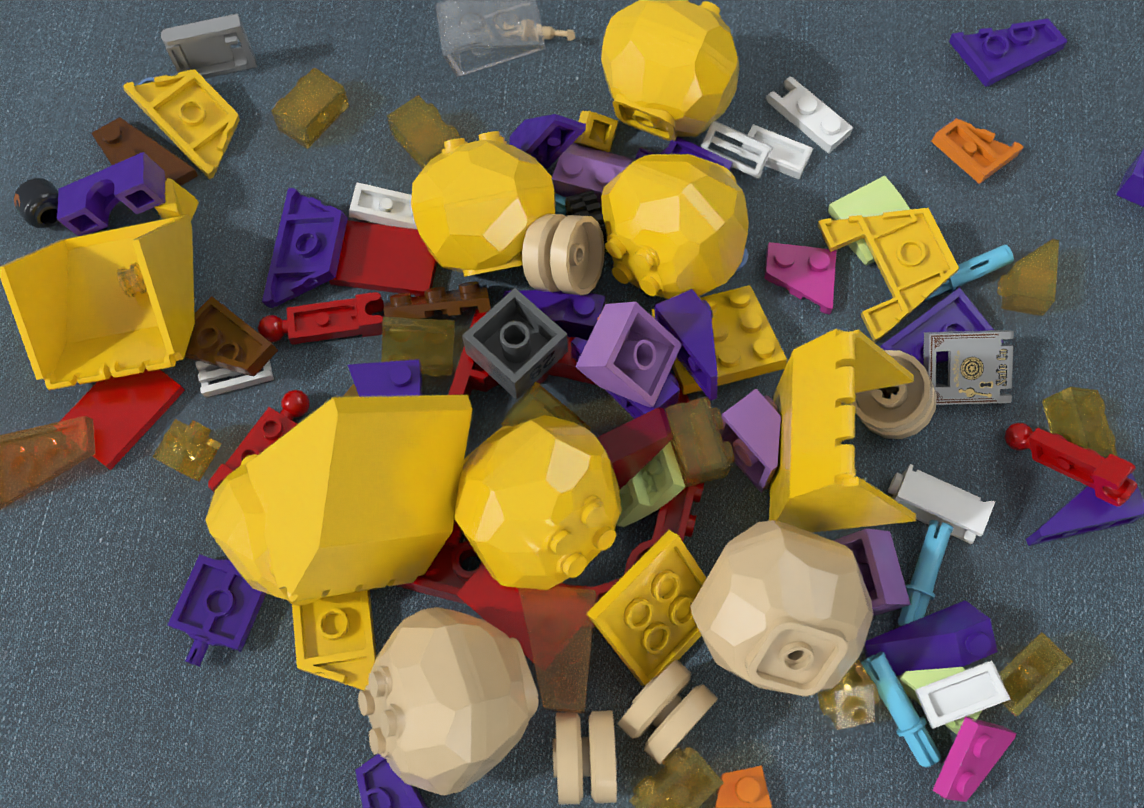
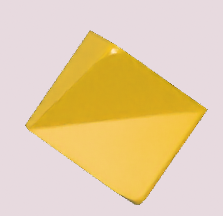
[573,111,619,153]
[155,178,199,221]

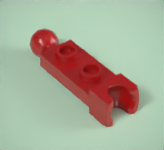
[258,292,387,344]
[208,389,310,492]
[1004,423,1137,507]

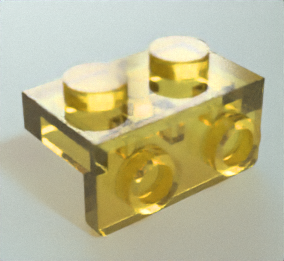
[381,317,455,376]
[1042,387,1118,458]

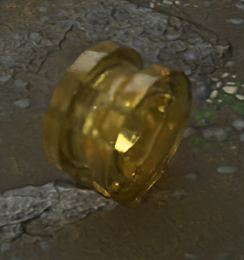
[117,263,147,298]

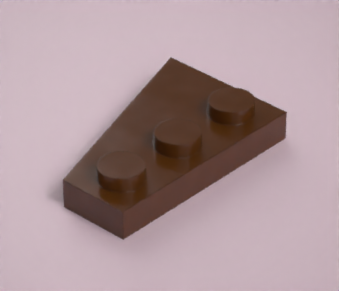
[91,117,198,186]

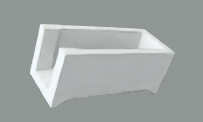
[888,464,995,544]

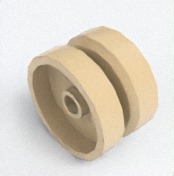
[522,214,605,295]
[851,350,937,439]
[618,659,718,765]
[553,710,617,805]

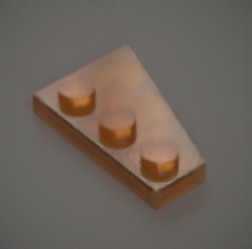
[0,416,95,510]
[518,587,596,713]

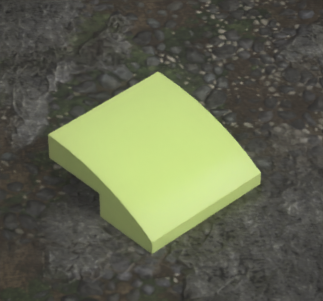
[828,176,910,266]
[617,442,685,527]

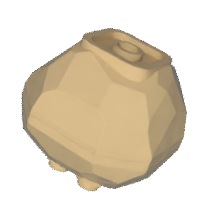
[691,520,873,696]
[358,607,538,795]

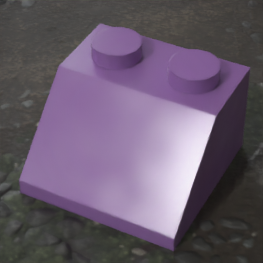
[552,143,634,212]
[575,302,682,407]
[715,389,781,493]
[833,529,911,616]

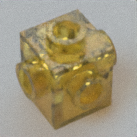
[152,419,221,482]
[818,660,879,730]

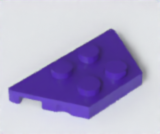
[262,188,348,308]

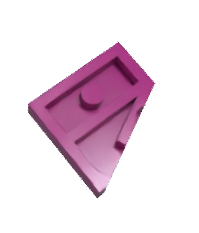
[764,242,836,314]
[933,717,1017,802]

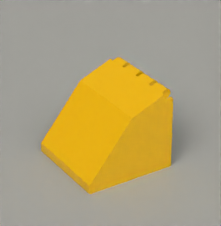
[0,214,195,390]
[769,329,916,533]
[246,395,472,602]

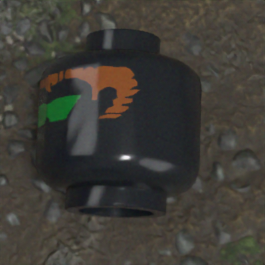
[13,178,59,228]

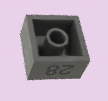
[462,288,568,400]

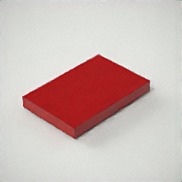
[329,220,437,296]
[55,367,185,470]
[456,564,591,672]

